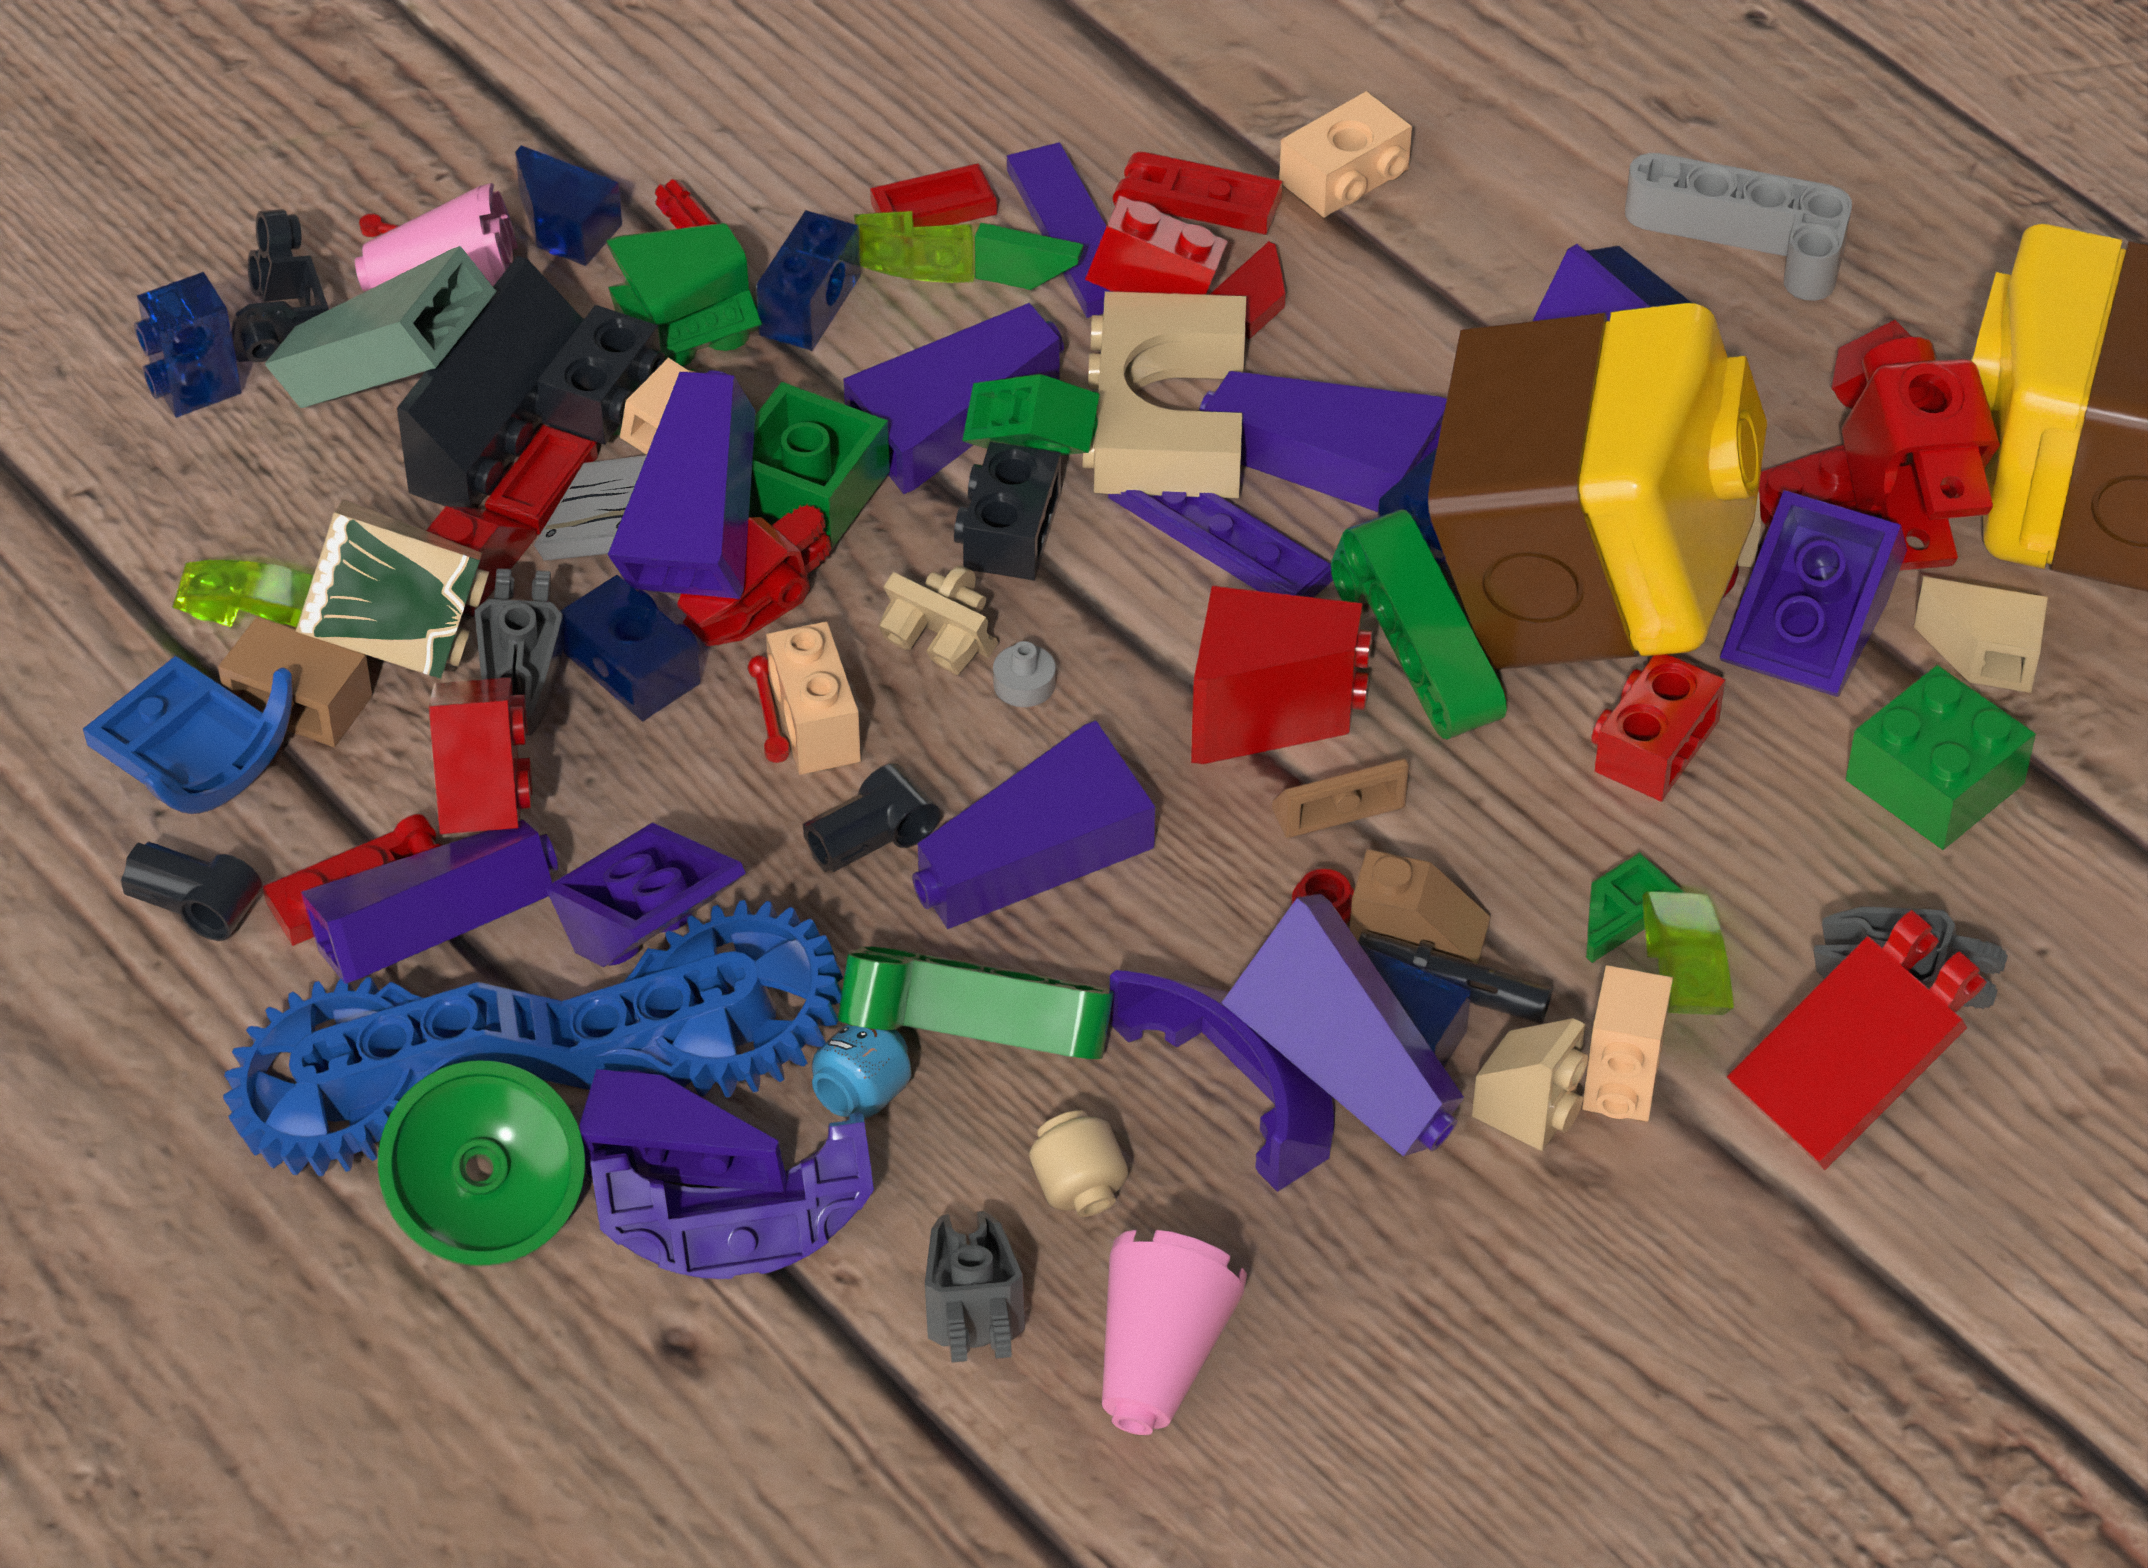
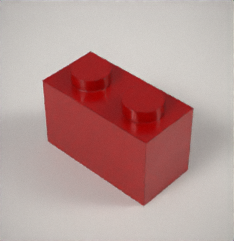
[1085,196,1227,295]

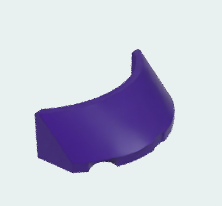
[1109,970,1334,1192]
[590,1112,874,1279]

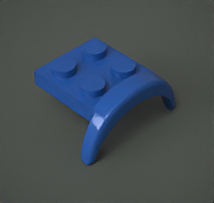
[83,656,292,814]

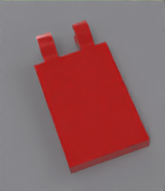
[1727,910,1987,1171]

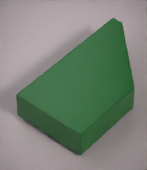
[975,223,1084,290]

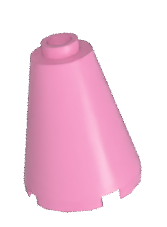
[355,183,518,292]
[1102,1230,1247,1435]

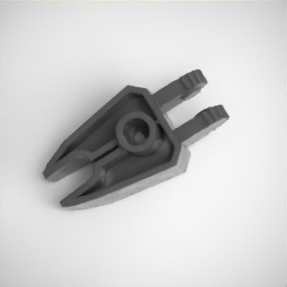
[475,569,565,736]
[1813,907,2008,1009]
[925,1211,1025,1363]

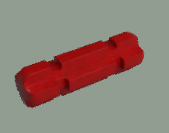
[655,179,717,229]

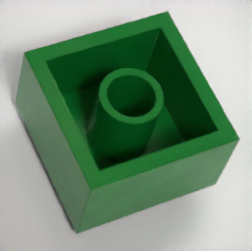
[749,382,890,549]
[1846,665,2036,850]

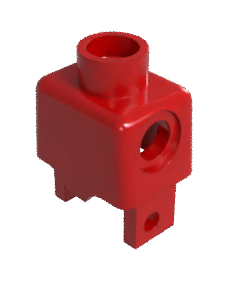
[1842,337,2000,571]

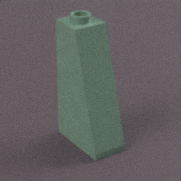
[265,246,497,408]

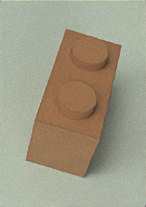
[218,616,372,748]

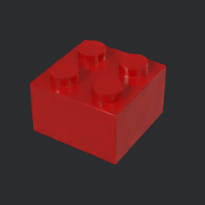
[429,678,533,834]

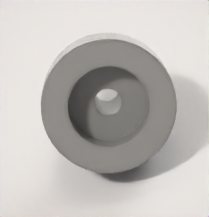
[993,641,1056,707]

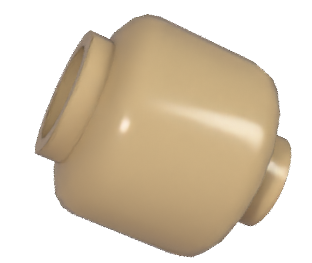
[1029,1110,1129,1217]

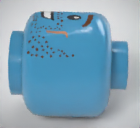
[812,1024,911,1119]

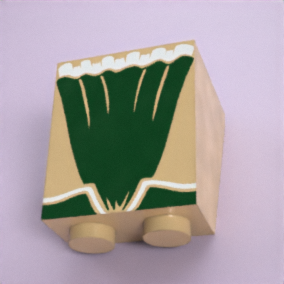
[296,500,489,679]

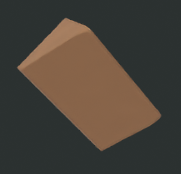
[1272,759,1409,838]

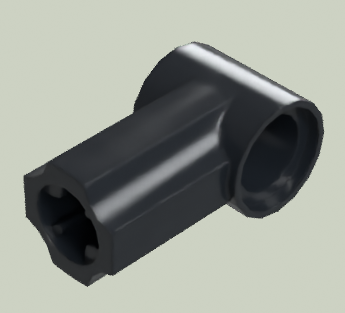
[803,764,941,872]
[121,842,263,941]

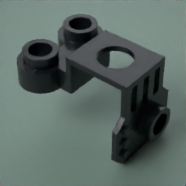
[228,209,329,362]

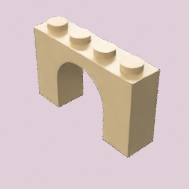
[1083,291,1246,498]

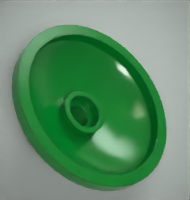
[377,1060,585,1267]

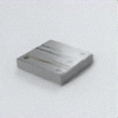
[534,455,647,561]

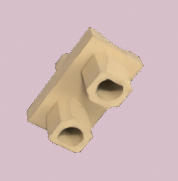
[878,565,998,675]

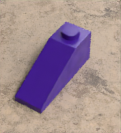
[578,1069,787,1193]

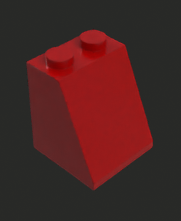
[1191,586,1372,764]

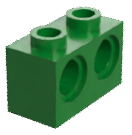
[962,374,1100,456]

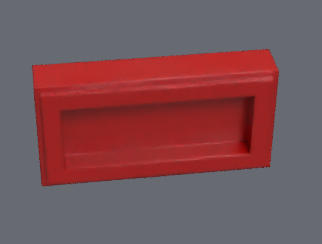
[870,163,997,240]
[485,425,598,535]

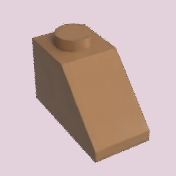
[1350,849,1490,964]

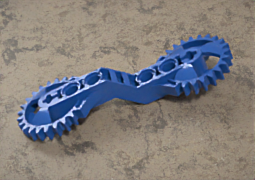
[223,900,843,1176]

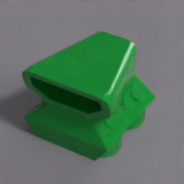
[606,223,762,367]

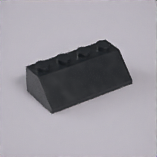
[397,256,584,508]

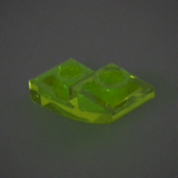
[854,211,974,283]
[172,560,314,628]
[1642,891,1734,1015]

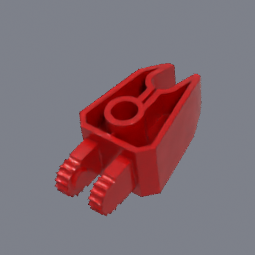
[677,504,831,646]

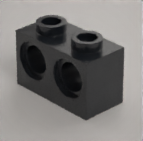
[537,304,665,445]
[954,441,1061,581]

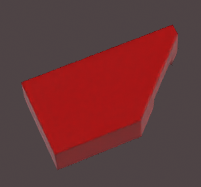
[1209,241,1286,339]

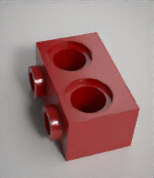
[1591,654,1726,802]

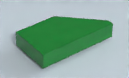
[1586,852,1683,963]

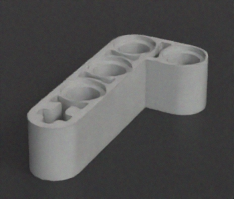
[1625,153,1852,301]

